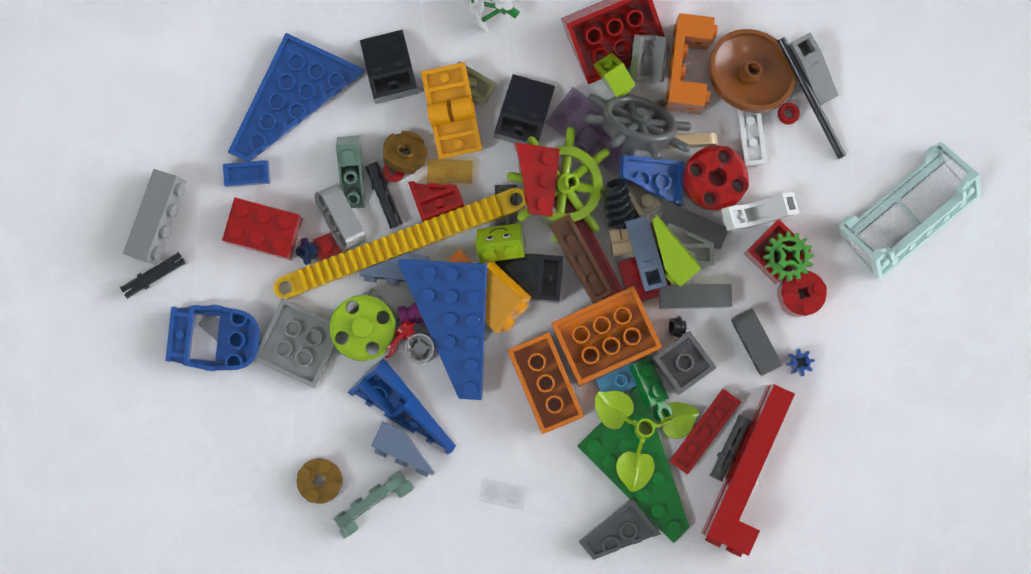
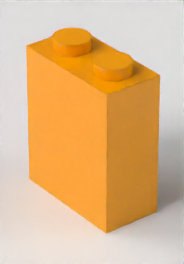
[486,262,532,333]

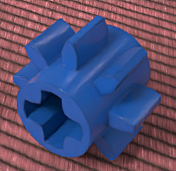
[785,348,815,377]

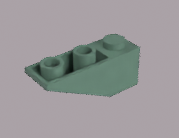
[336,135,366,208]

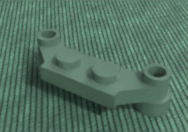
[333,470,415,539]

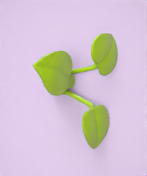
[595,391,699,492]

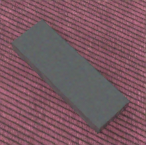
[660,201,728,250]

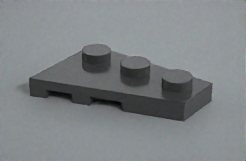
[579,498,661,560]

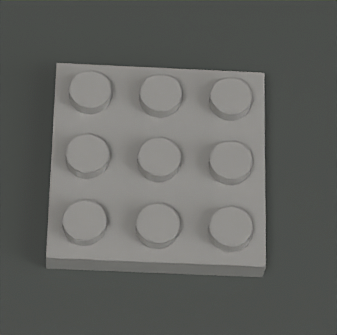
[254,299,342,388]

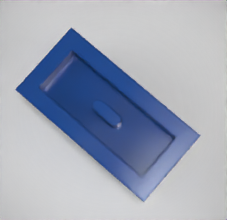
[223,160,270,187]

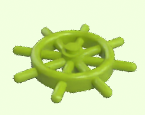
[507,127,610,243]

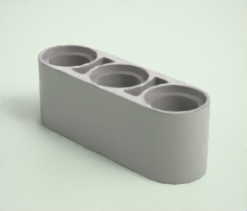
[314,185,365,251]

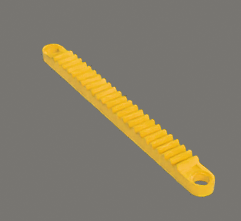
[273,188,526,299]

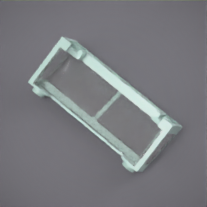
[839,141,981,280]

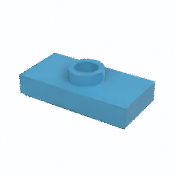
[595,361,637,392]

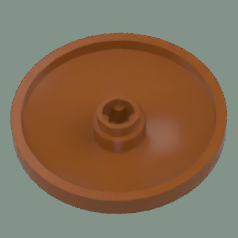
[708,29,796,113]

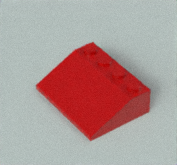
[561,0,669,85]

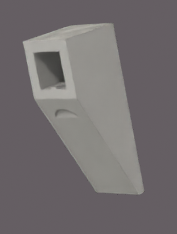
[789,32,839,106]

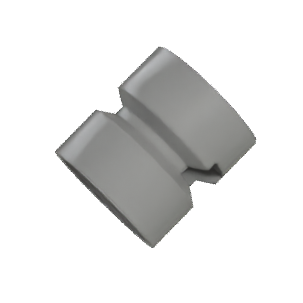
[405,333,436,364]

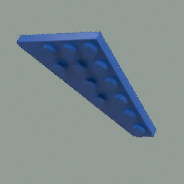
[228,33,365,162]
[398,259,488,400]

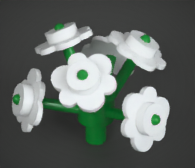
[470,0,520,32]

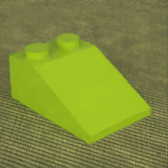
[652,214,701,287]

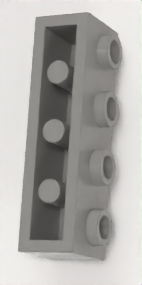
[123,169,187,265]

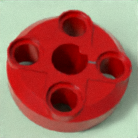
[683,146,749,211]

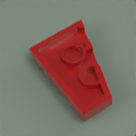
[514,142,560,217]

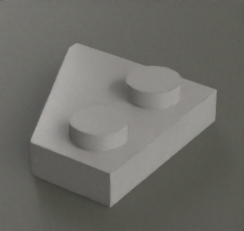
[668,223,715,266]

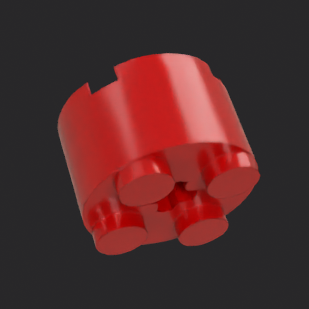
[777,271,827,317]

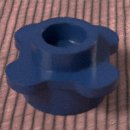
[296,238,318,265]

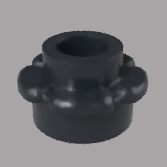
[668,316,687,338]

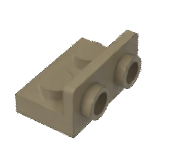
[617,177,662,218]

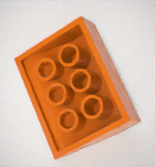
[551,286,662,387]

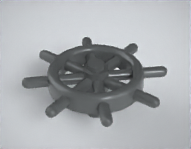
[584,93,692,160]

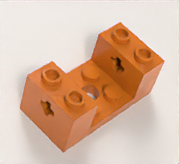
[665,13,718,115]

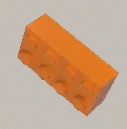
[507,333,584,434]

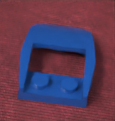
[165,304,260,371]

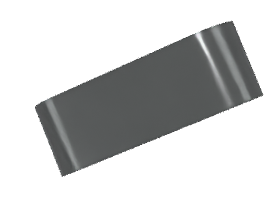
[731,308,782,376]

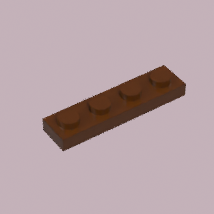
[548,213,613,304]

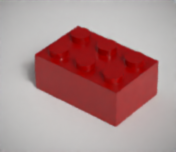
[222,197,303,261]

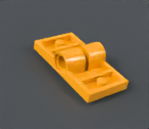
[421,62,483,160]

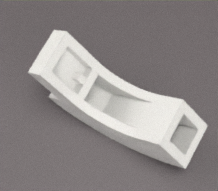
[721,192,799,232]

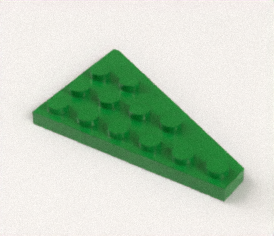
[577,386,689,543]

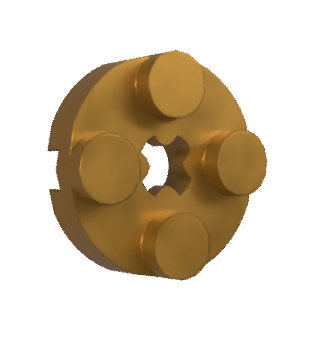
[382,131,428,175]
[296,458,343,504]

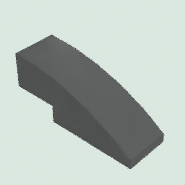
[659,284,732,309]

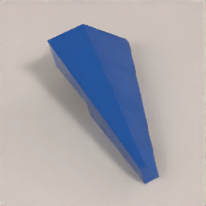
[347,358,456,454]

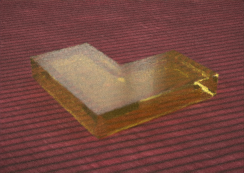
[427,159,473,185]

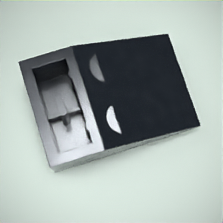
[360,29,419,104]
[494,74,555,144]
[495,254,564,304]

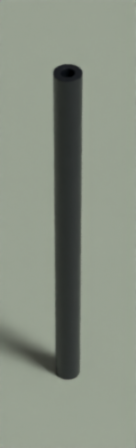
[777,37,846,159]

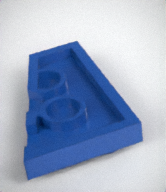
[619,154,684,206]

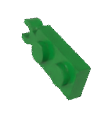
[629,357,673,421]

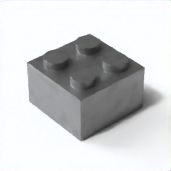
[651,331,717,395]

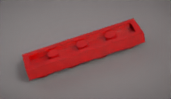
[669,388,741,475]

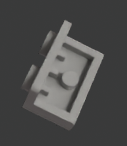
[630,34,669,82]

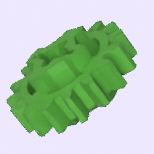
[763,231,814,282]

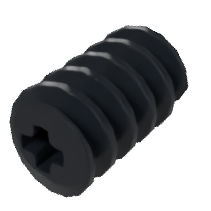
[600,178,634,229]

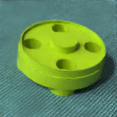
[330,295,396,361]

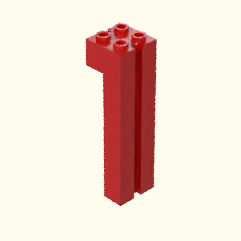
[701,384,795,557]

